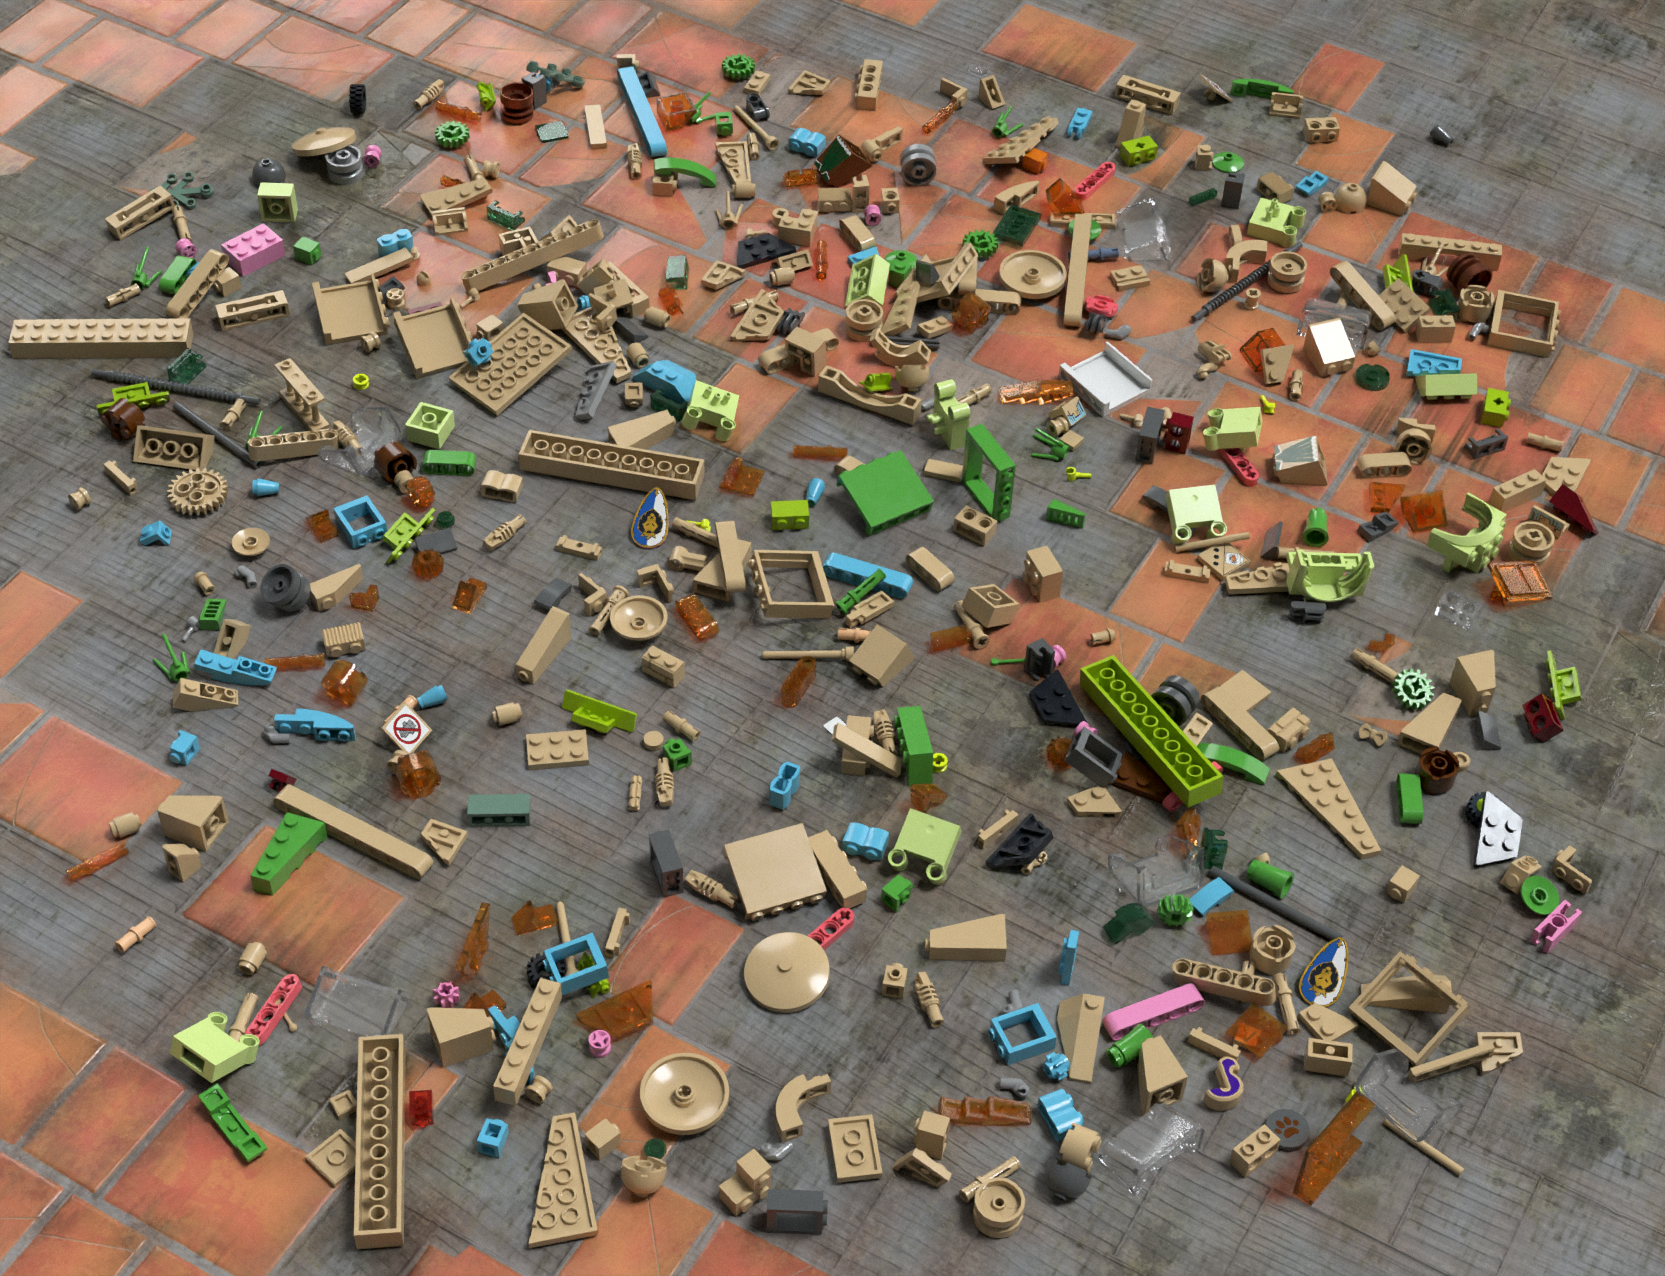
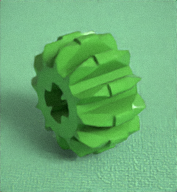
[1157,893,1193,927]

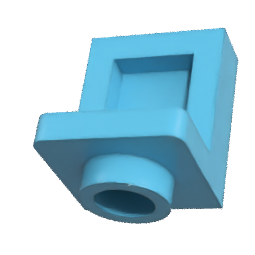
[139,520,172,546]

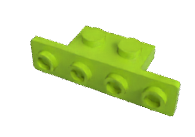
[1382,254,1413,291]
[96,382,170,415]
[382,508,435,564]
[1545,650,1582,720]
[562,690,637,733]

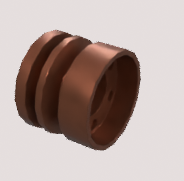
[500,82,534,123]
[1446,253,1493,291]

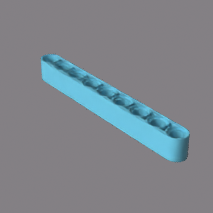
[617,66,667,157]

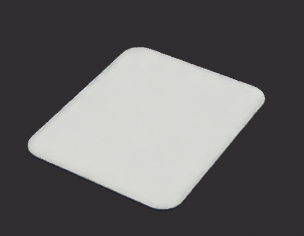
[824,717,846,734]

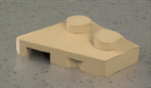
[701,260,745,290]
[421,819,468,866]
[1298,1003,1359,1042]

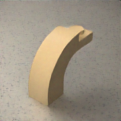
[1225,240,1267,283]
[869,328,931,368]
[775,1074,831,1143]

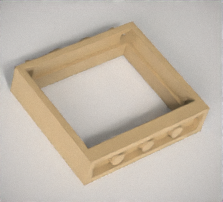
[1487,290,1561,358]
[748,550,834,618]
[1349,951,1469,1067]

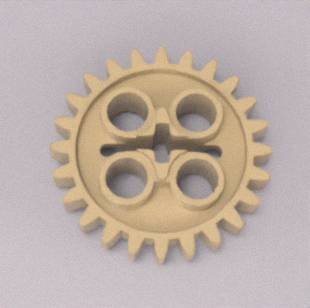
[167,468,229,516]

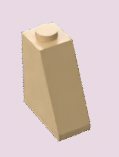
[1115,100,1146,149]

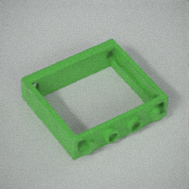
[962,424,1016,522]

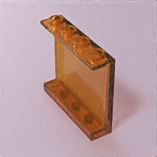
[1293,1091,1376,1206]

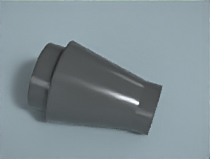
[1430,124,1454,146]

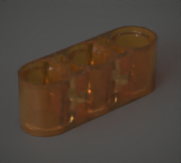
[675,593,719,641]
[781,656,816,708]

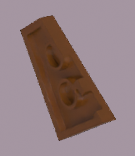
[1112,752,1173,804]

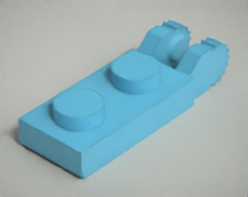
[1067,108,1093,139]

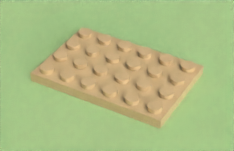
[448,313,572,416]

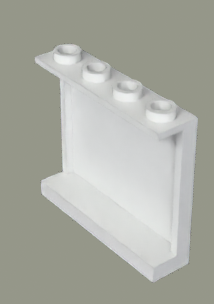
[1058,341,1153,417]

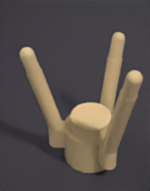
[715,191,743,229]
[1419,242,1448,277]

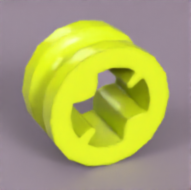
[353,374,369,390]
[933,753,948,773]

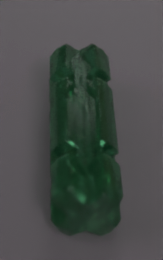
[1188,188,1218,206]

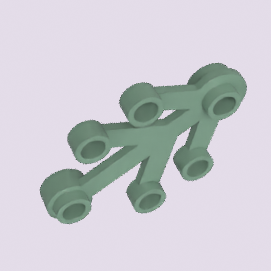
[526,61,585,88]
[149,171,214,211]

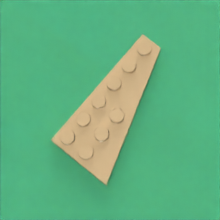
[983,116,1059,164]
[561,307,631,383]
[1276,758,1381,859]
[529,1112,598,1248]

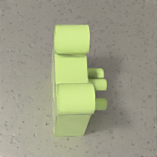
[1247,198,1306,248]
[926,379,971,450]
[681,380,739,441]
[1203,407,1263,452]
[1165,485,1227,545]
[888,808,962,885]
[170,1012,260,1083]

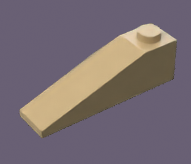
[1360,974,1452,1013]
[1057,993,1105,1084]

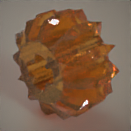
[407,476,436,508]
[412,548,444,579]
[1046,735,1073,769]

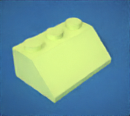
[845,254,890,307]
[1415,373,1477,400]

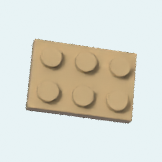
[1378,278,1432,333]
[526,729,589,770]
[828,1114,883,1183]

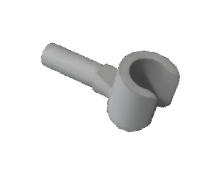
[181,616,200,642]

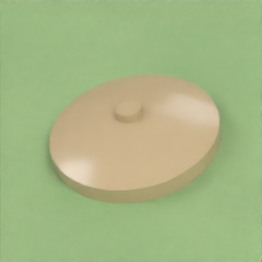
[292,127,356,156]
[999,250,1067,299]
[744,932,830,1013]
[640,1053,729,1135]

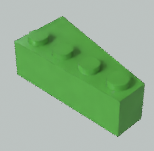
[894,706,933,787]
[250,812,328,896]

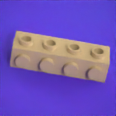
[808,830,868,908]

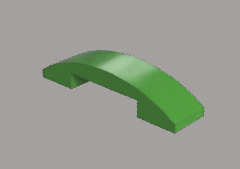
[1230,79,1294,98]
[654,158,717,188]
[1197,743,1270,785]
[198,1083,268,1162]

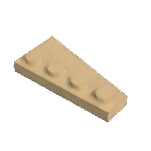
[715,141,751,185]
[419,178,493,216]
[881,281,920,336]
[1225,562,1290,594]

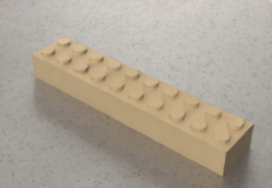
[8,318,193,359]
[519,430,705,500]
[354,1034,406,1249]

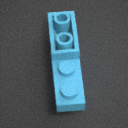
[194,650,277,685]
[274,709,356,741]
[488,1005,535,1085]

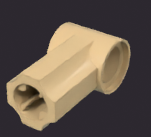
[668,546,707,571]

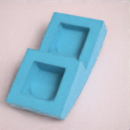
[1296,171,1329,195]
[1189,877,1234,917]

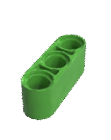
[159,255,197,294]
[422,450,476,476]
[1396,773,1423,824]

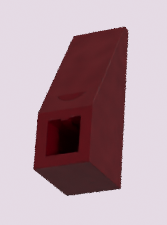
[1549,484,1599,535]

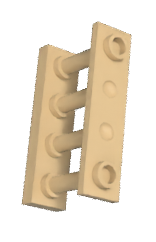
[274,358,330,431]

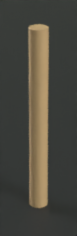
[1175,532,1250,552]
[1383,1117,1464,1176]

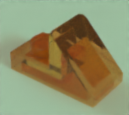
[306,509,338,543]
[453,578,487,614]
[910,784,948,814]
[512,900,558,936]
[463,989,506,1017]

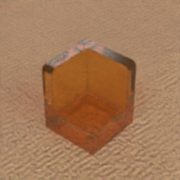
[349,584,379,612]

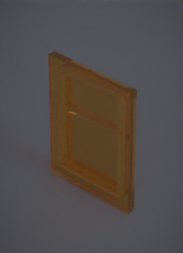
[1487,561,1553,602]

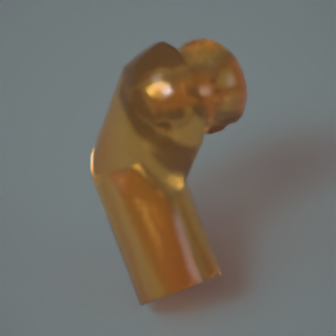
[1369,633,1395,651]

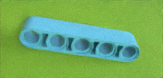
[823,553,913,599]

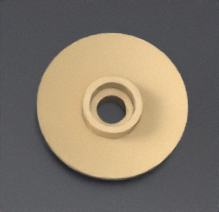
[232,528,270,556]

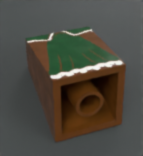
[814,135,872,188]

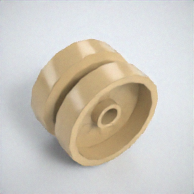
[1267,251,1307,293]
[845,299,883,342]
[1508,522,1555,568]
[973,1177,1025,1238]

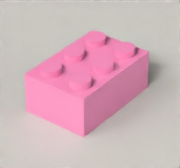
[221,223,285,277]

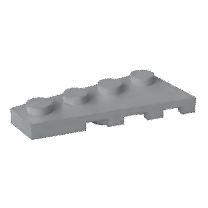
[575,361,617,420]

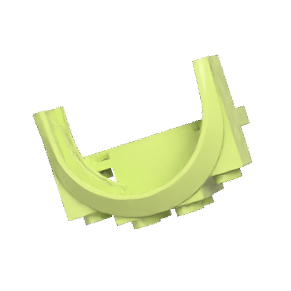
[1427,492,1507,573]
[1286,550,1374,602]

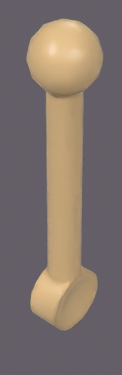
[274,999,297,1032]

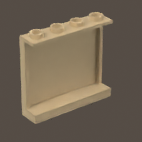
[895,242,978,303]
[312,273,390,345]
[393,297,472,378]
[722,823,827,921]

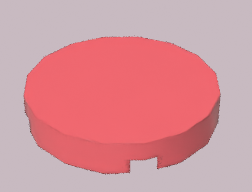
[1084,295,1118,317]

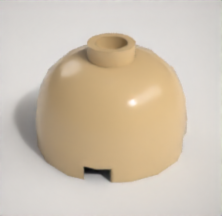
[1334,183,1367,214]
[1197,258,1228,293]
[894,364,930,391]
[1395,428,1432,465]
[621,1156,667,1197]

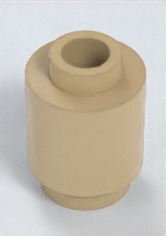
[861,139,883,162]
[732,181,756,198]
[769,267,795,286]
[644,306,671,328]
[626,343,649,368]
[492,702,522,726]
[109,812,142,838]
[238,942,267,975]

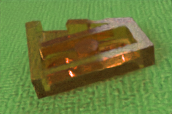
[1369,482,1405,513]
[1176,808,1201,861]

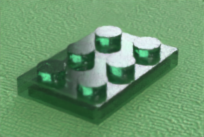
[993,204,1041,247]

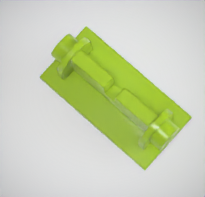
[476,82,496,112]
[859,372,893,392]
[577,952,610,999]

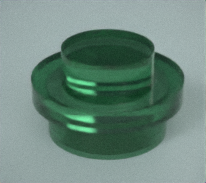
[436,511,455,528]
[644,1138,667,1159]

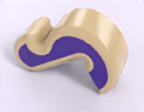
[1203,1057,1243,1111]

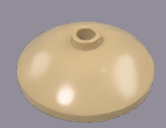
[610,595,668,641]

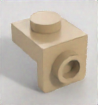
[617,54,639,72]
[625,383,643,407]

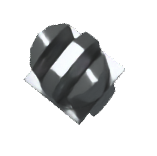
[776,308,805,334]
[1084,312,1108,334]
[1288,598,1326,625]

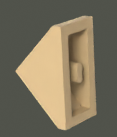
[978,75,1005,109]

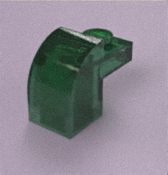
[1103,903,1156,945]

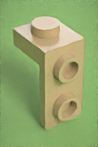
[940,78,968,111]
[588,293,618,332]
[637,564,674,602]
[578,573,607,617]
[1551,845,1592,894]
[1500,856,1542,894]

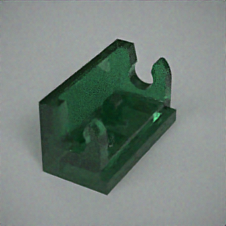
[486,200,525,230]
[666,255,689,290]
[1428,288,1460,323]
[167,348,206,385]
[650,388,688,422]
[1199,827,1228,870]

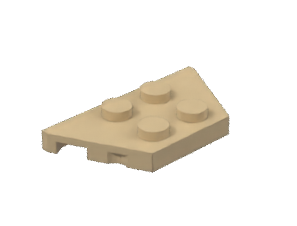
[730,289,784,341]
[1542,457,1591,495]

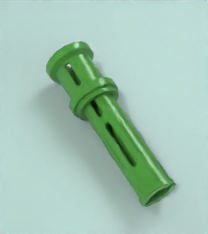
[834,568,886,615]

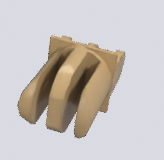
[1198,340,1232,363]

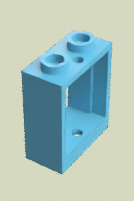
[333,495,387,549]
[542,933,609,995]
[988,1003,1057,1065]

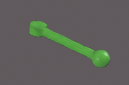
[991,658,1025,666]

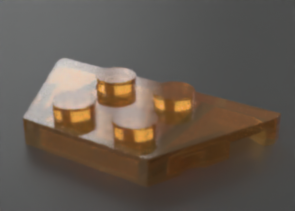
[455,902,490,978]
[576,980,653,1042]

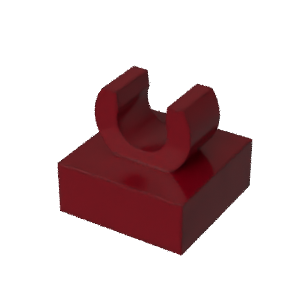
[268,768,296,792]

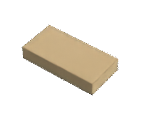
[924,459,963,482]

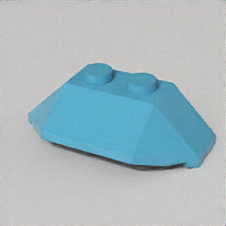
[632,360,696,407]

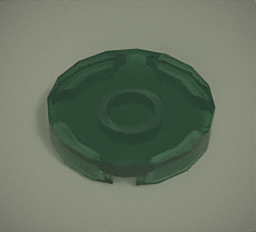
[1355,363,1390,391]

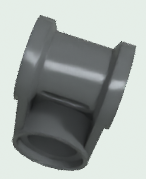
[746,93,770,122]
[1411,270,1443,297]

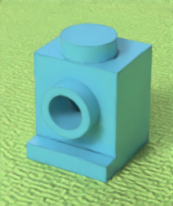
[169,730,200,766]
[477,1118,509,1158]

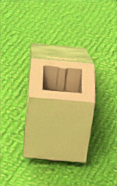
[173,678,238,712]

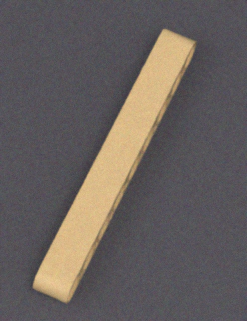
[1064,214,1092,327]
[461,219,604,293]
[273,784,434,879]

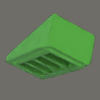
[1046,499,1086,528]
[199,599,227,630]

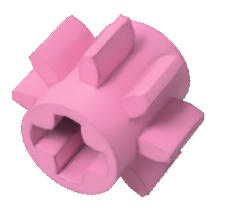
[433,982,460,1008]

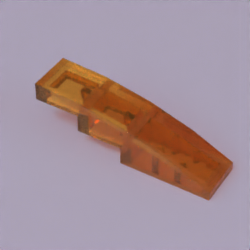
[1000,380,1074,404]
[938,1096,1032,1126]

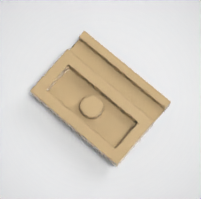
[1110,265,1151,291]

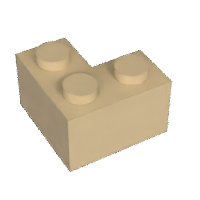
[778,208,818,247]
[498,226,538,256]
[785,327,827,377]
[719,1149,772,1216]

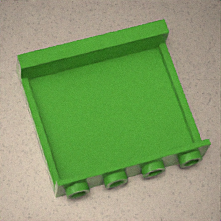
[836,450,934,536]

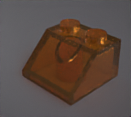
[657,92,697,131]
[1045,178,1085,215]
[1239,328,1285,372]
[1400,490,1448,533]

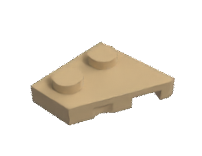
[788,70,831,95]
[1260,344,1294,384]
[1067,785,1122,817]
[1475,1032,1523,1075]
[893,1148,952,1187]

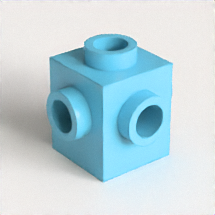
[462,338,494,366]

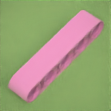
[1102,983,1205,1041]

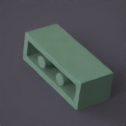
[467,794,531,827]

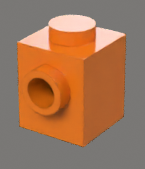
[1022,148,1049,175]

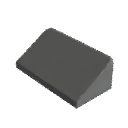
[638,70,661,98]
[916,260,940,285]
[613,317,648,343]
[1261,521,1283,560]
[415,528,457,559]
[1475,711,1501,750]

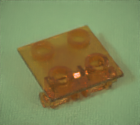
[719,457,765,496]
[1205,910,1252,955]
[1226,1002,1288,1059]

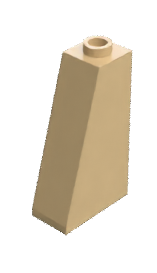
[607,410,676,450]
[693,539,751,602]
[516,606,571,684]
[1397,693,1462,754]
[925,914,1007,961]

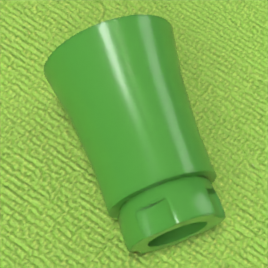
[1303,507,1329,547]
[1246,859,1295,899]
[1106,1023,1153,1068]

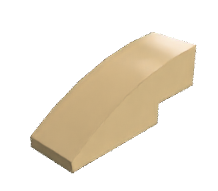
[993,181,1039,215]

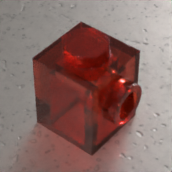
[409,1090,434,1127]

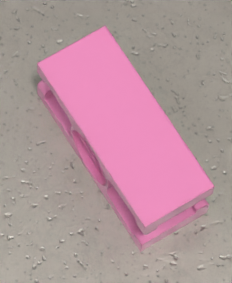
[1530,900,1582,954]

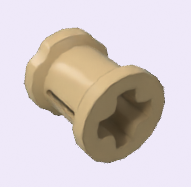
[1244,288,1261,311]

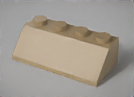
[133,425,215,471]

